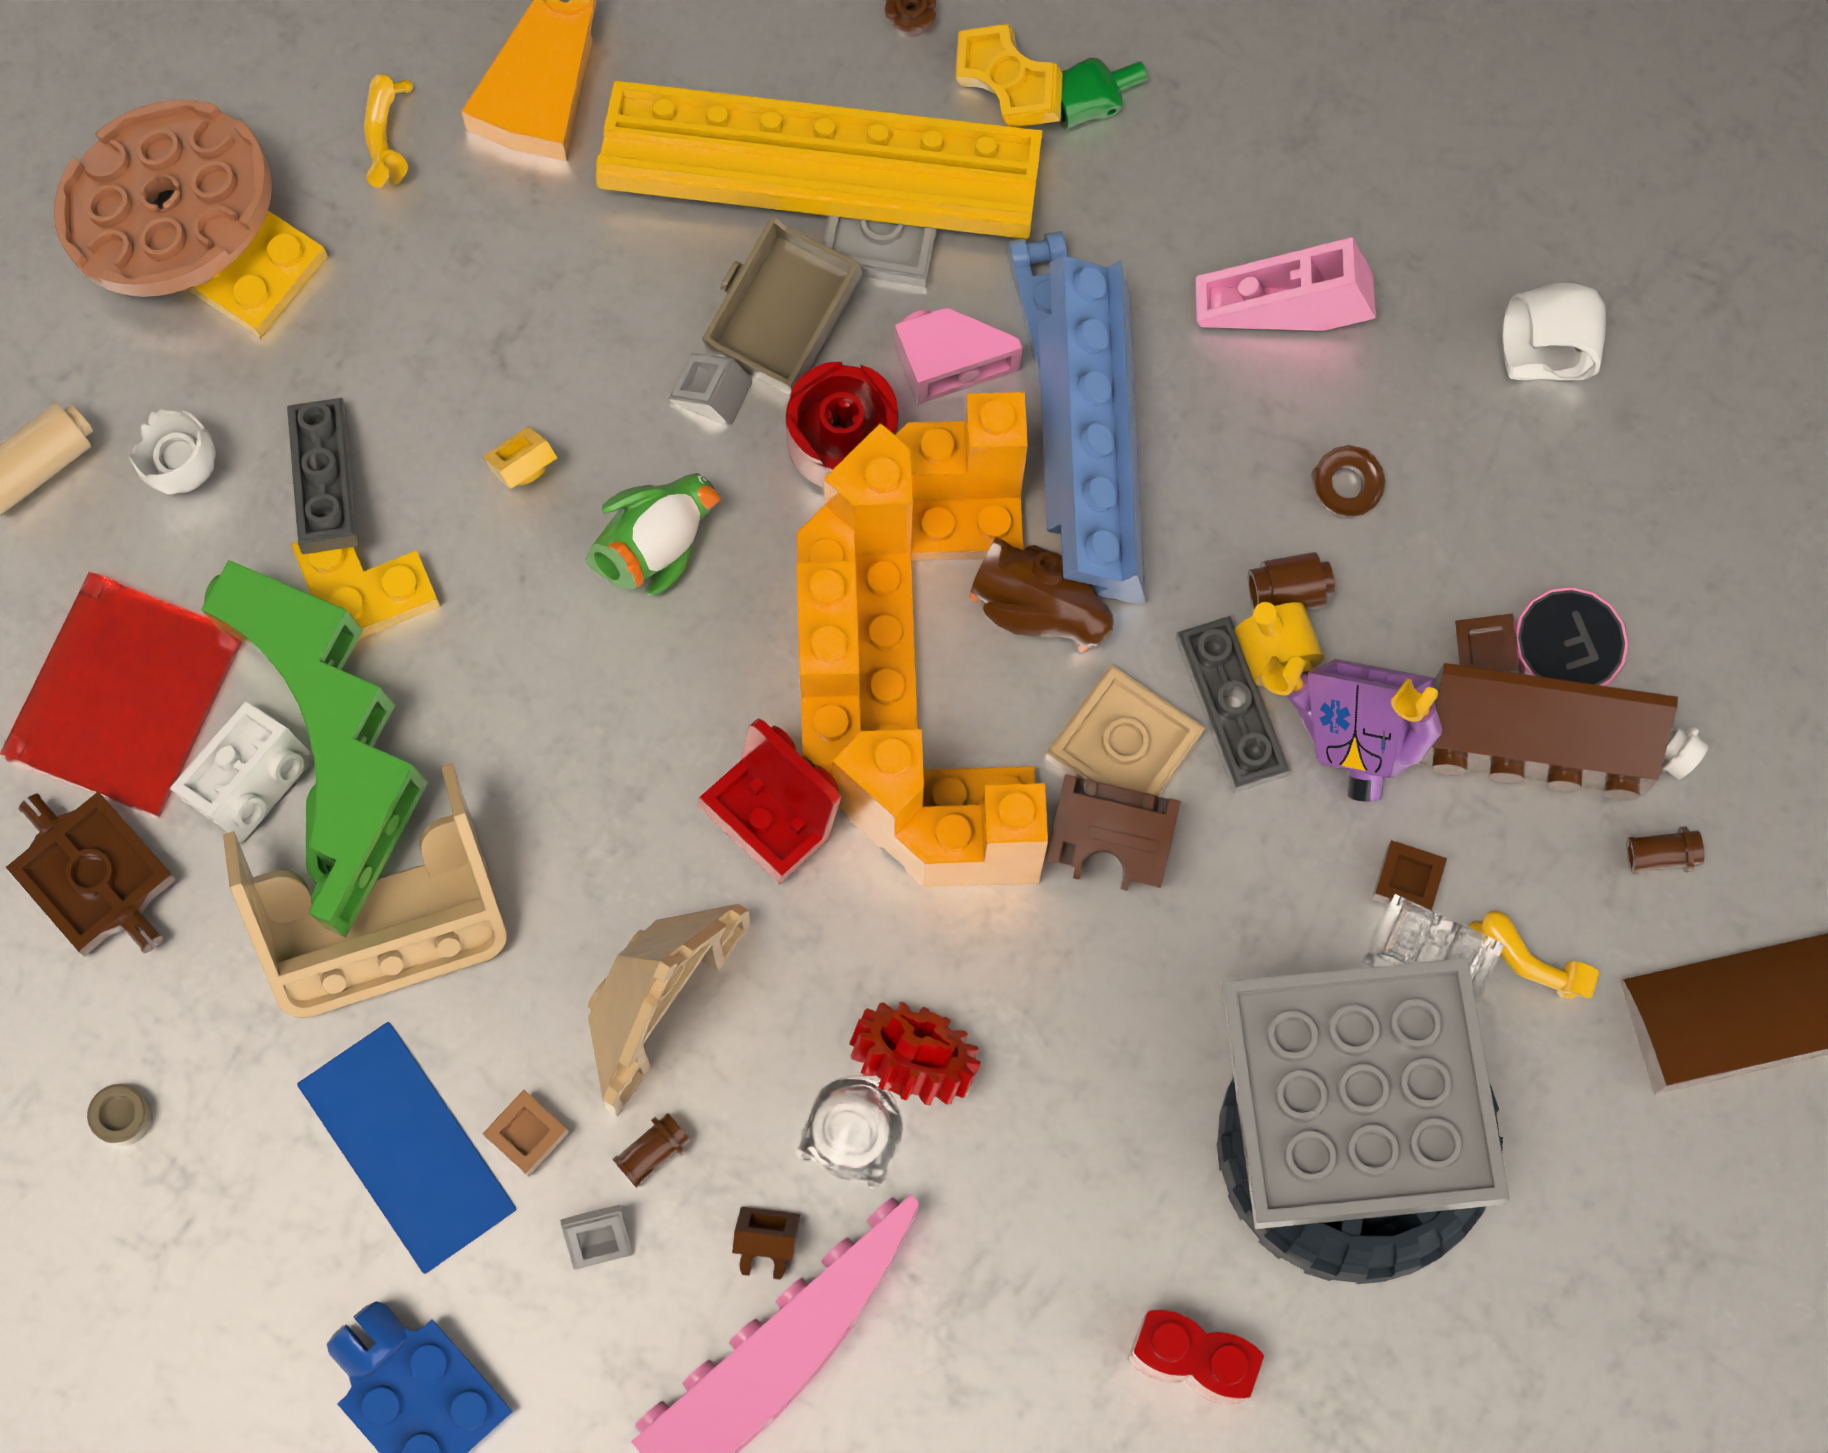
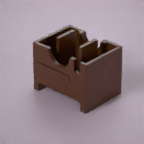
[1045,774,1181,891]

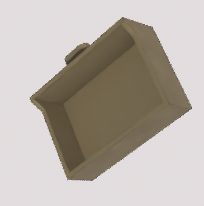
[702,215,863,395]

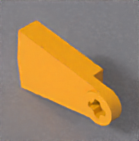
[461,0,597,161]

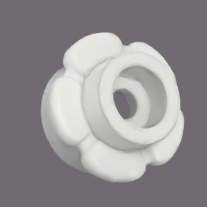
[1661,726,1708,780]

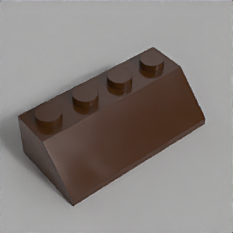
[1419,663,1678,800]

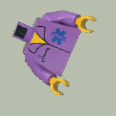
[1261,656,1442,802]

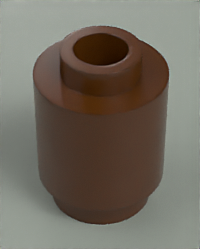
[1247,552,1335,611]

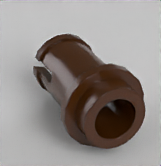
[1626,826,1705,874]
[612,1113,691,1188]

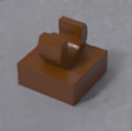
[732,1207,800,1280]

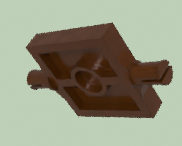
[6,791,176,957]

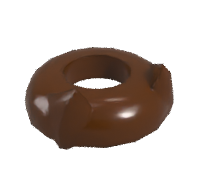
[1311,445,1385,518]

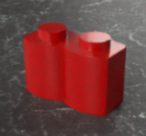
[1128,1310,1264,1405]

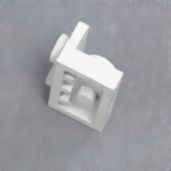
[169,701,314,844]

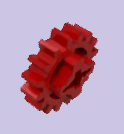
[849,1002,981,1106]

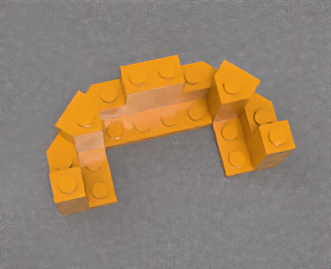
[796,392,1048,887]

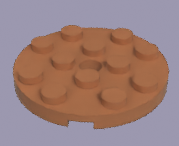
[54,100,272,297]

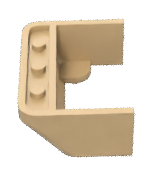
[223,763,507,1018]

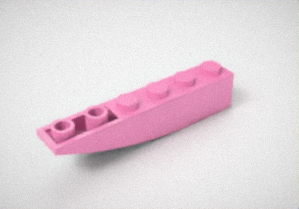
[631,1194,919,1453]

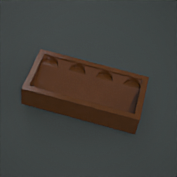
[1621,933,1828,1094]

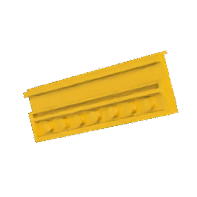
[596,80,1043,239]

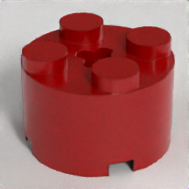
[786,362,899,489]

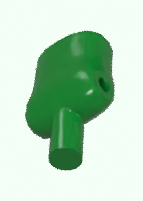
[1059,58,1148,129]

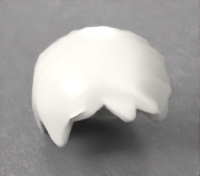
[129,410,216,495]

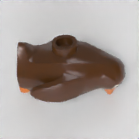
[969,536,1114,653]

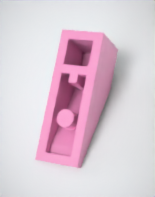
[1196,237,1376,331]

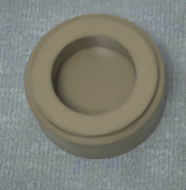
[87,1084,152,1147]

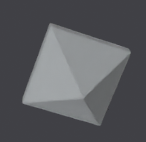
[560,1205,633,1270]

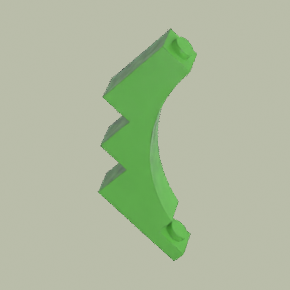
[201,560,428,938]

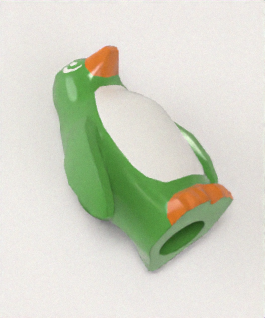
[585,473,721,596]

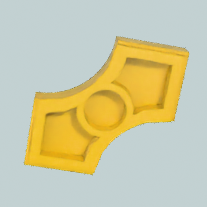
[956,23,1063,127]

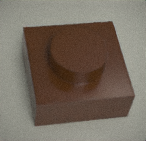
[1455,614,1521,673]
[1372,840,1447,917]

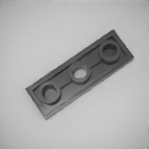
[287,398,359,554]
[1175,616,1290,793]

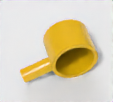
[1234,602,1325,686]

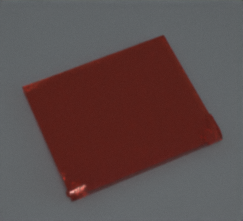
[0,572,243,818]

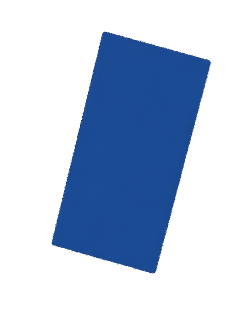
[297,1022,516,1274]

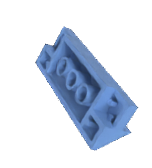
[1038,255,1146,604]

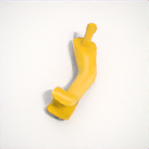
[364,73,413,188]
[1468,910,1599,998]

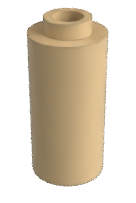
[0,402,93,515]

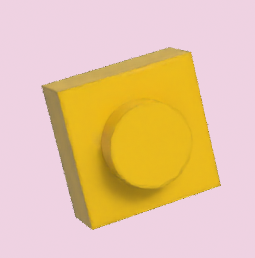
[482,426,557,489]

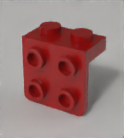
[697,718,841,885]

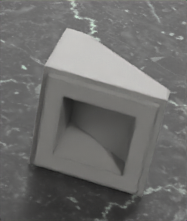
[669,352,752,425]

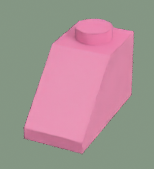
[894,308,1023,405]

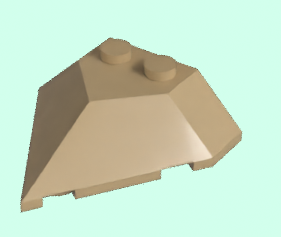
[587,904,751,1116]

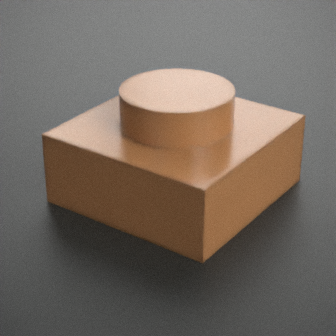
[482,1090,569,1177]

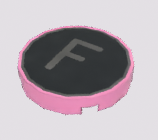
[1516,587,1628,686]

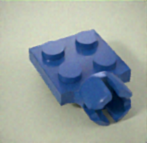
[327,1301,513,1453]

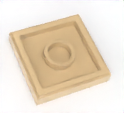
[1045,664,1205,796]

